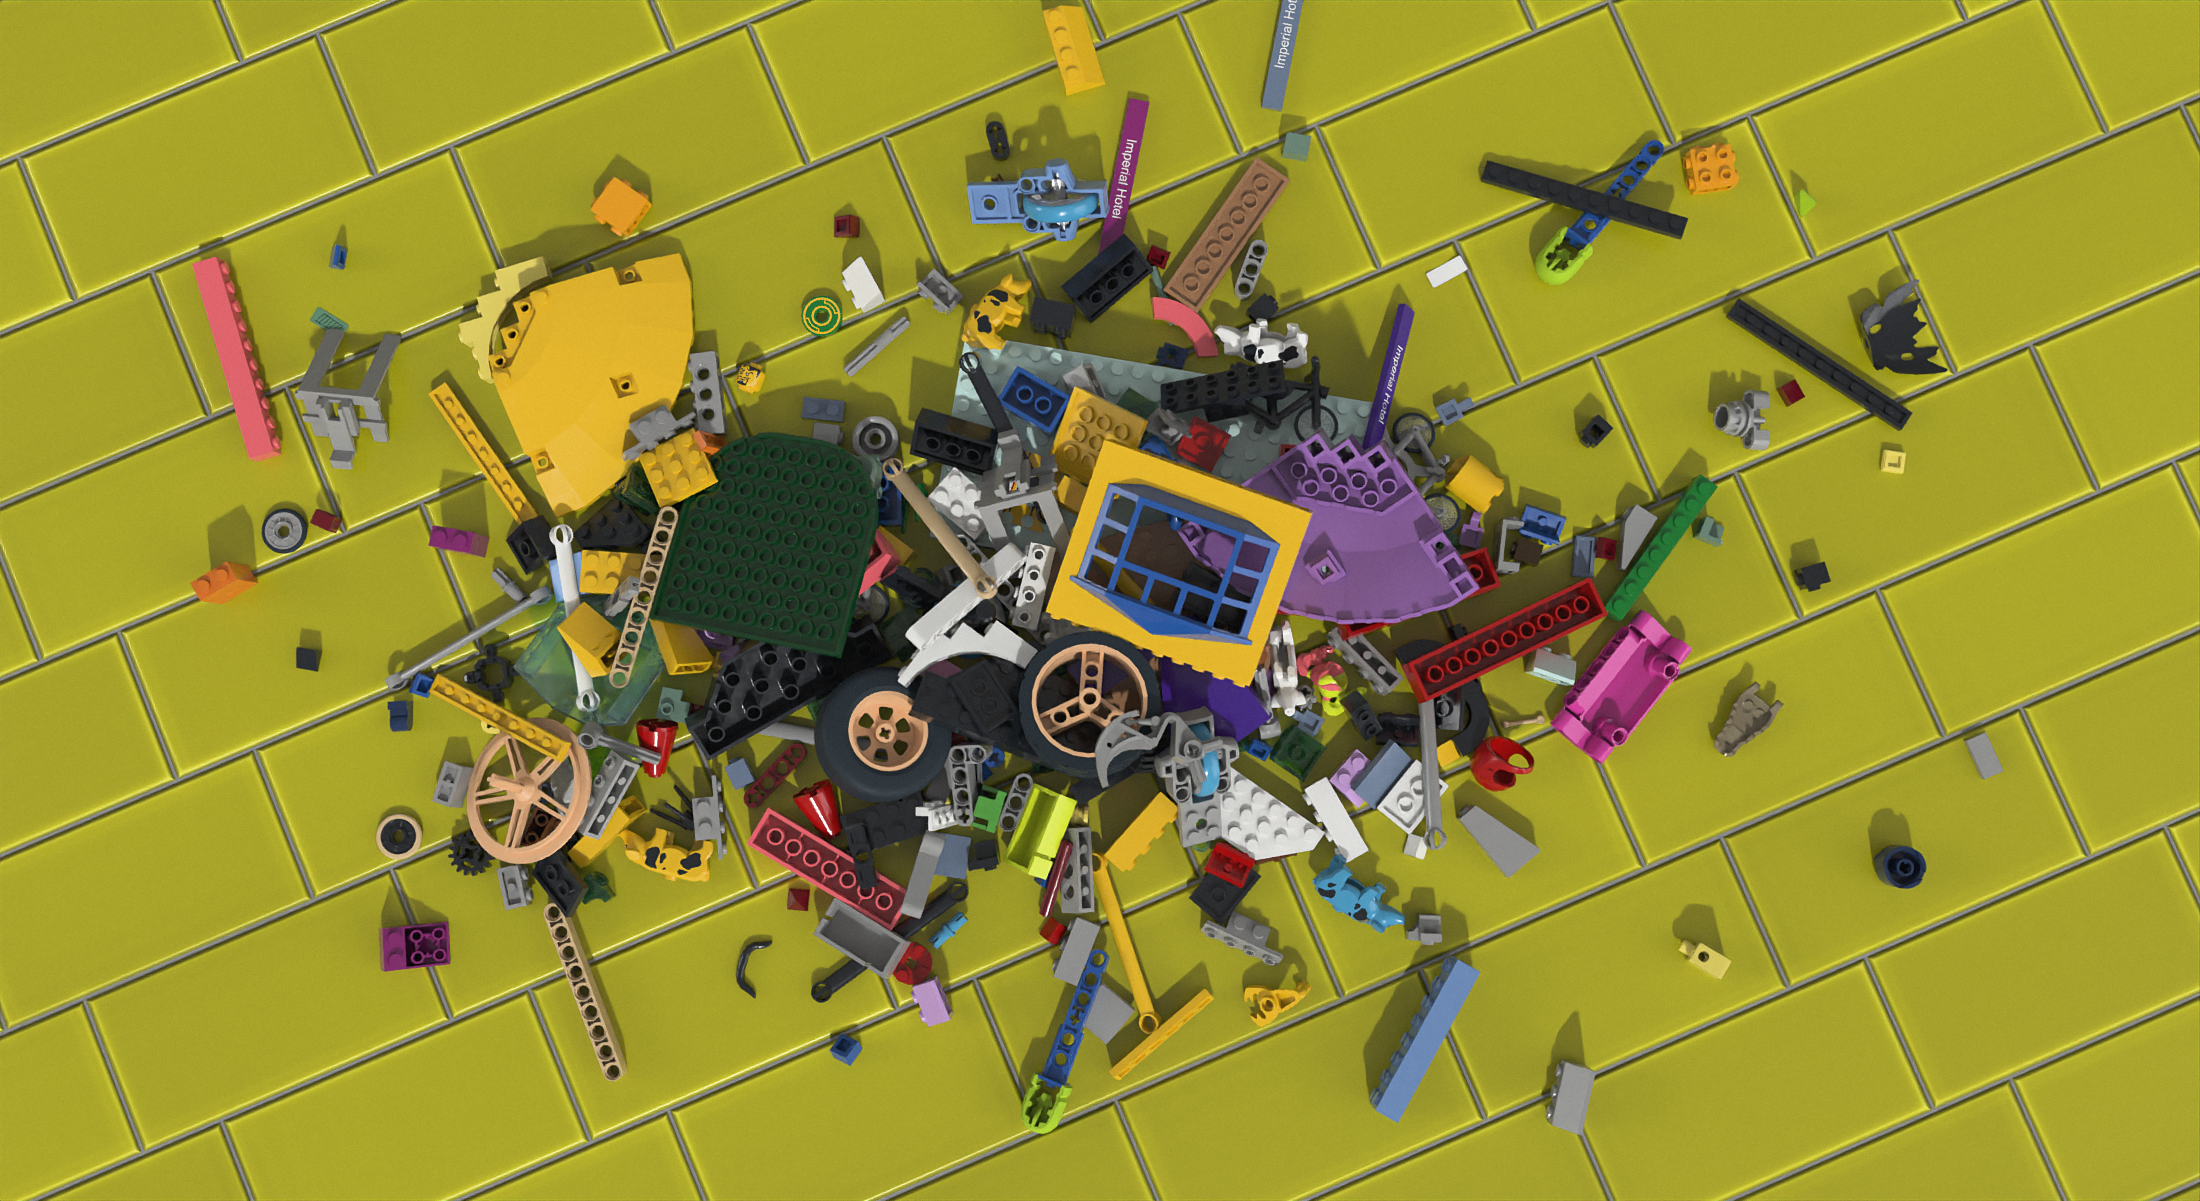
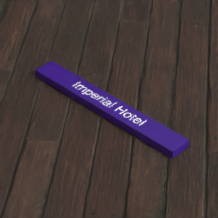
[1362,304,1415,457]

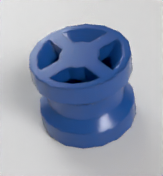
[984,747,1005,768]

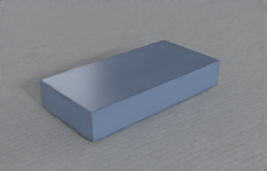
[1571,535,1597,579]

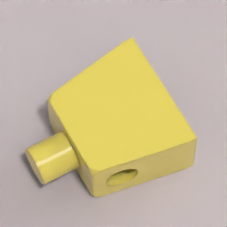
[1678,939,1732,979]

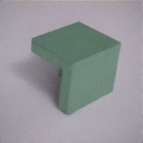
[1282,132,1311,162]
[1693,516,1724,547]

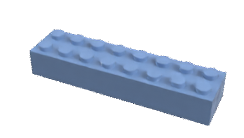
[1369,955,1480,1123]

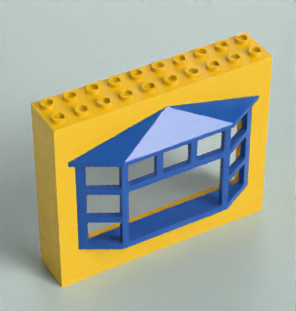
[1046,439,1314,687]

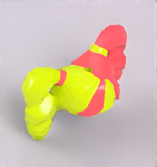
[1296,644,1367,716]

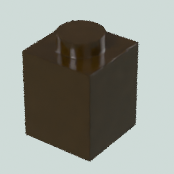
[1509,538,1544,567]

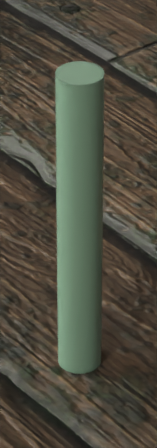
[1150,266,1174,326]

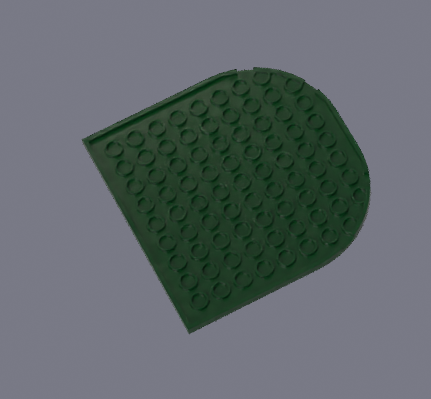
[649,432,879,658]

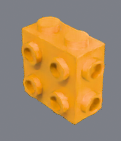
[1683,143,1739,195]
[590,177,652,238]

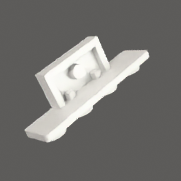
[916,800,958,831]

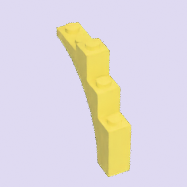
[458,256,553,384]

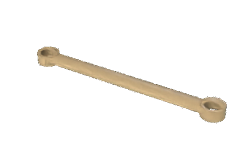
[882,458,997,599]

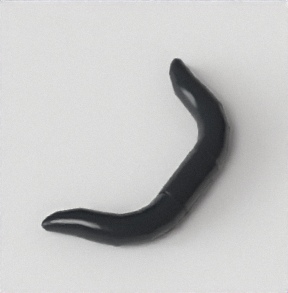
[736,940,772,998]

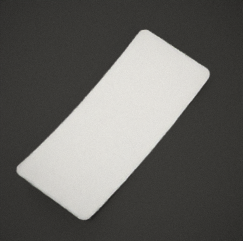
[1426,256,1467,288]

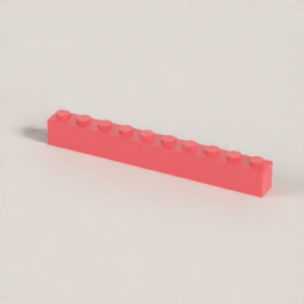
[192,257,282,461]

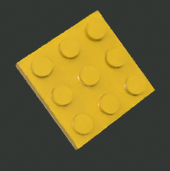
[639,428,719,509]

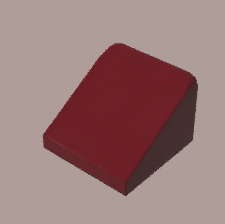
[834,214,860,238]
[1776,379,1805,407]

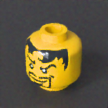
[735,362,766,394]

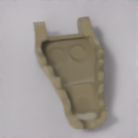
[1713,681,1784,757]

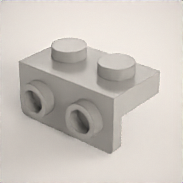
[916,269,964,315]
[1145,407,1193,447]
[497,864,534,910]

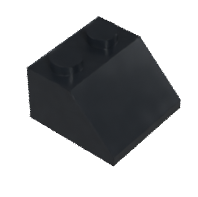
[506,515,559,575]

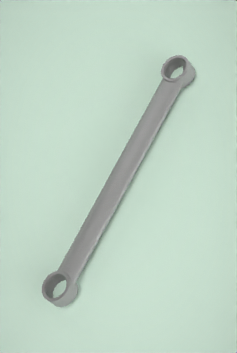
[385,586,553,690]
[1418,699,1447,850]
[757,721,888,760]

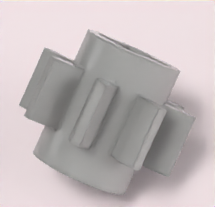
[1296,684,1317,711]

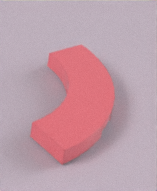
[1151,297,1218,358]

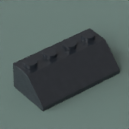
[1061,234,1154,323]
[909,407,999,476]

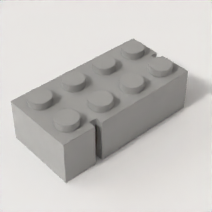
[813,897,911,979]

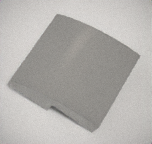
[1074,982,1135,1044]

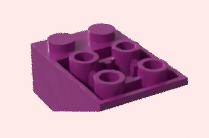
[379,922,450,972]

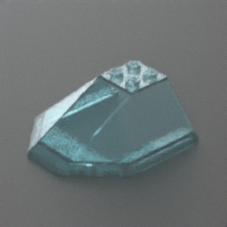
[513,594,666,726]

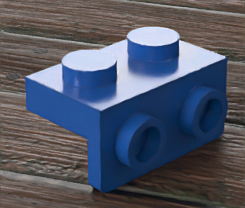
[1518,504,1566,545]

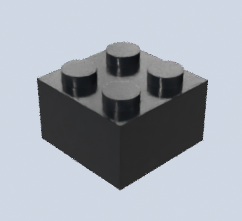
[1030,297,1076,339]

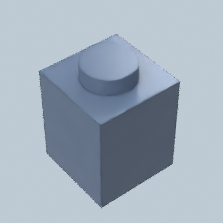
[724,756,757,790]

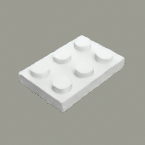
[1376,759,1449,835]

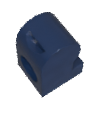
[388,701,413,732]

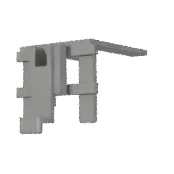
[294,329,401,470]
[974,428,1071,579]

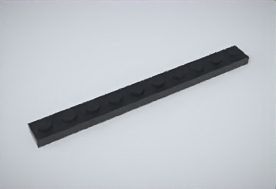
[1481,160,1688,240]
[1726,299,1912,431]

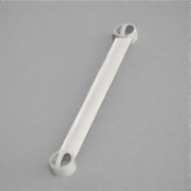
[549,524,600,712]

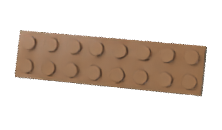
[1163,157,1290,314]

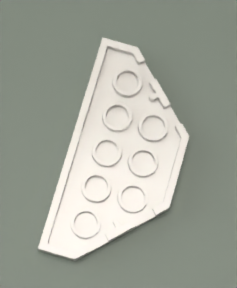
[1220,767,1325,860]

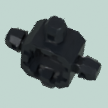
[464,644,525,703]

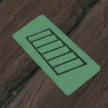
[310,307,349,333]

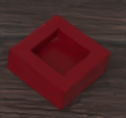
[1595,537,1617,561]

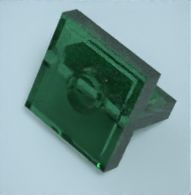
[613,463,661,517]

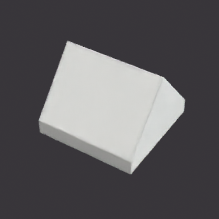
[1403,834,1427,860]

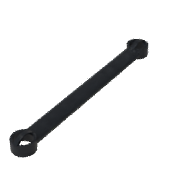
[959,351,1047,524]
[811,881,969,1003]

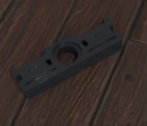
[845,821,880,889]

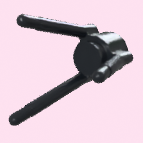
[650,785,694,831]

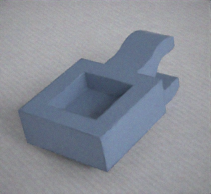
[1435,398,1474,427]
[1285,709,1325,737]

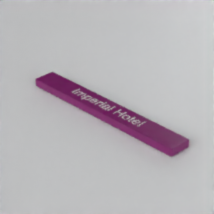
[1098,98,1149,255]

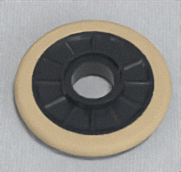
[376,813,422,859]

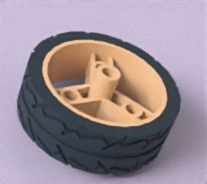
[1019,631,1161,778]

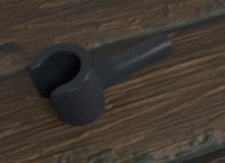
[566,833,580,863]

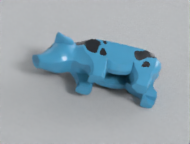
[1312,854,1405,933]

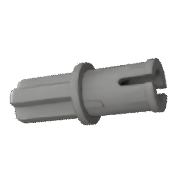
[491,568,528,604]

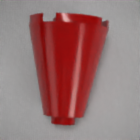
[636,719,678,778]
[793,779,842,840]

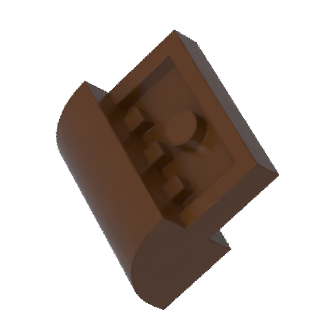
[520,805,561,847]

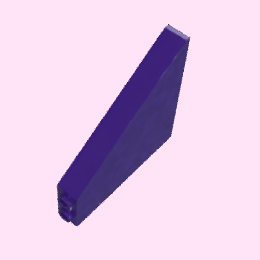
[1161,613,1272,771]

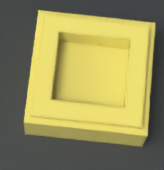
[1880,449,1906,474]

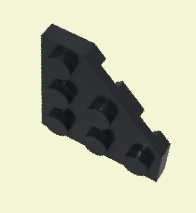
[573,493,652,550]

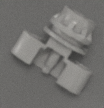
[1713,390,1770,450]

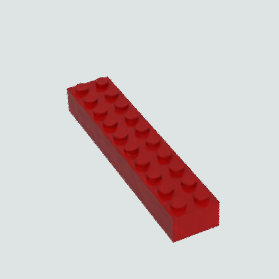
[1401,577,1608,704]

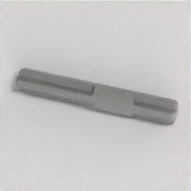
[843,316,910,377]

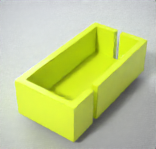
[1003,783,1077,880]

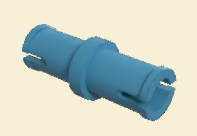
[929,910,968,949]

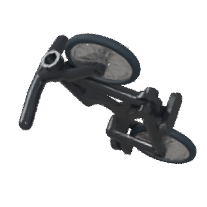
[1230,356,1338,446]

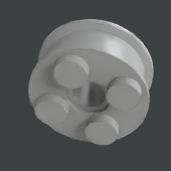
[852,416,900,462]

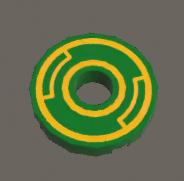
[801,296,843,337]

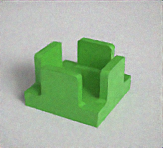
[971,785,1008,833]

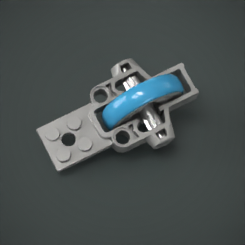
[1154,706,1239,847]

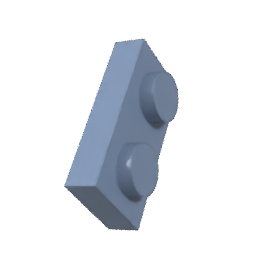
[801,397,846,423]

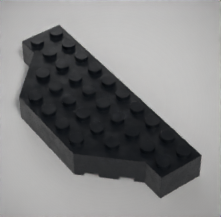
[684,614,893,761]
[908,656,1116,789]

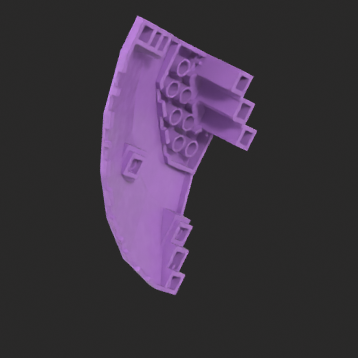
[1177,428,1480,624]

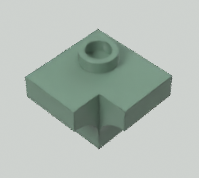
[656,687,693,724]

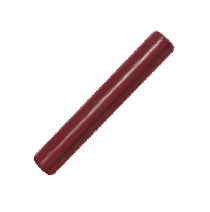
[1039,840,1073,917]

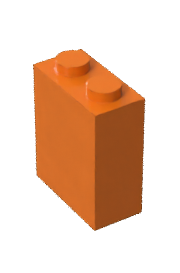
[190,561,258,604]

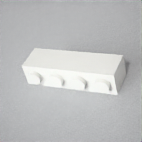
[1302,777,1368,863]

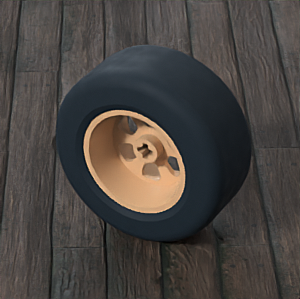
[814,666,952,802]

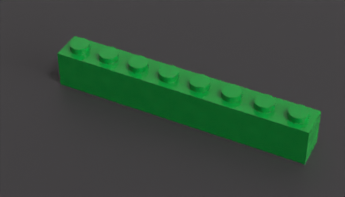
[1603,475,1718,622]

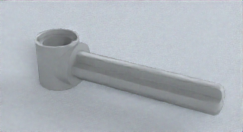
[1254,666,1282,740]
[577,721,661,765]

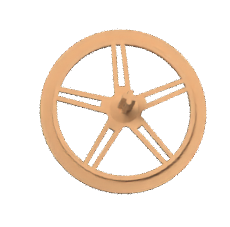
[467,717,592,864]

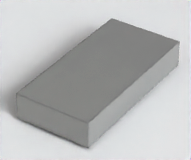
[1964,733,2003,779]

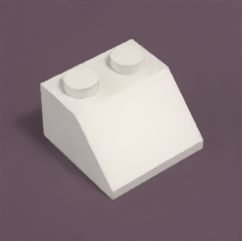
[842,257,885,313]

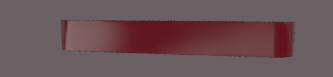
[744,743,807,808]

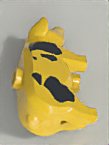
[961,273,1032,350]
[618,828,714,882]

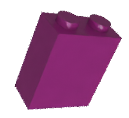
[428,525,489,558]

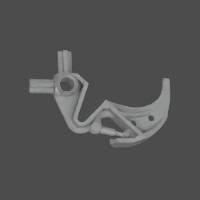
[1095,710,1223,788]

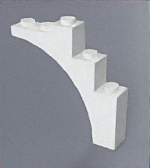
[897,620,1039,688]

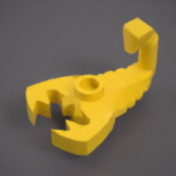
[1244,980,1311,1027]

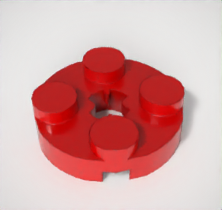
[893,942,933,985]

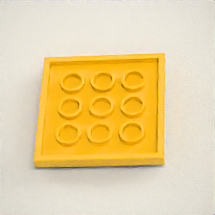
[1049,386,1148,499]

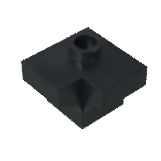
[967,838,1001,871]

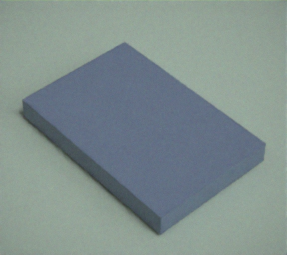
[1350,739,1414,810]

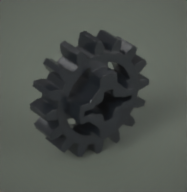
[448,830,496,876]

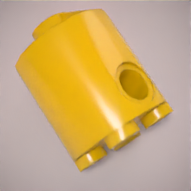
[1445,455,1505,513]

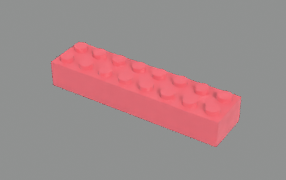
[747,807,907,931]

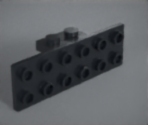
[1160,360,1286,423]

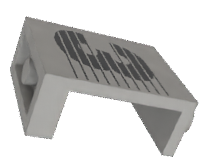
[1491,516,1524,575]

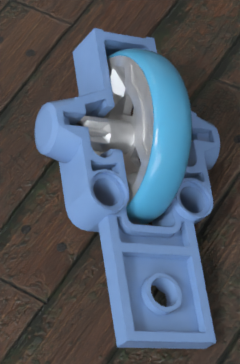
[967,158,1110,241]

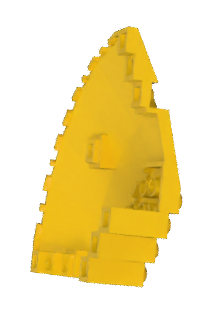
[488,253,695,518]

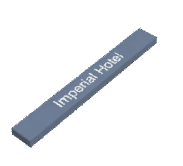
[1261,0,1303,111]

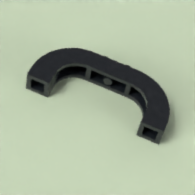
[1393,639,1490,757]

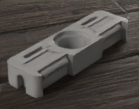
[602,575,640,620]

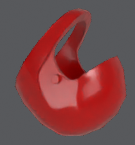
[1470,736,1534,792]

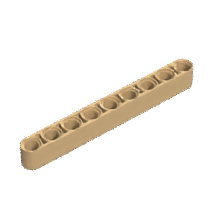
[609,506,678,689]
[543,903,627,1081]

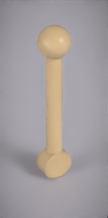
[1501,716,1545,729]

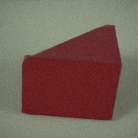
[310,509,342,533]

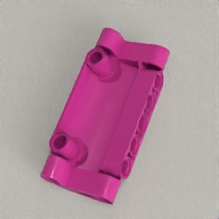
[1550,609,1692,764]

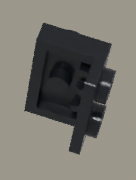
[1376,712,1420,747]

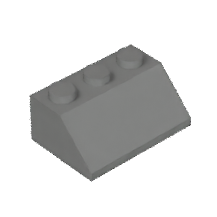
[1546,1059,1596,1135]

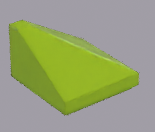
[1793,189,1817,218]

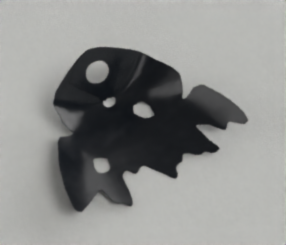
[1860,279,1947,375]

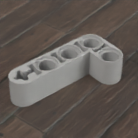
[948,741,993,827]
[900,830,946,919]

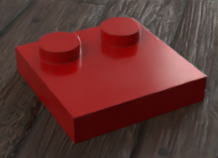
[1175,415,1232,472]

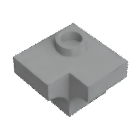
[1405,913,1442,945]

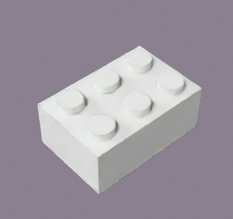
[927,467,1003,542]

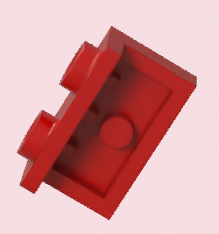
[1204,842,1256,888]

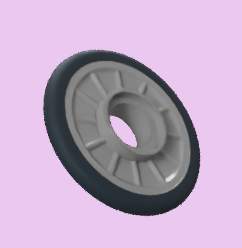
[262,508,307,554]

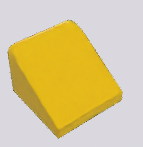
[1437,739,1460,768]

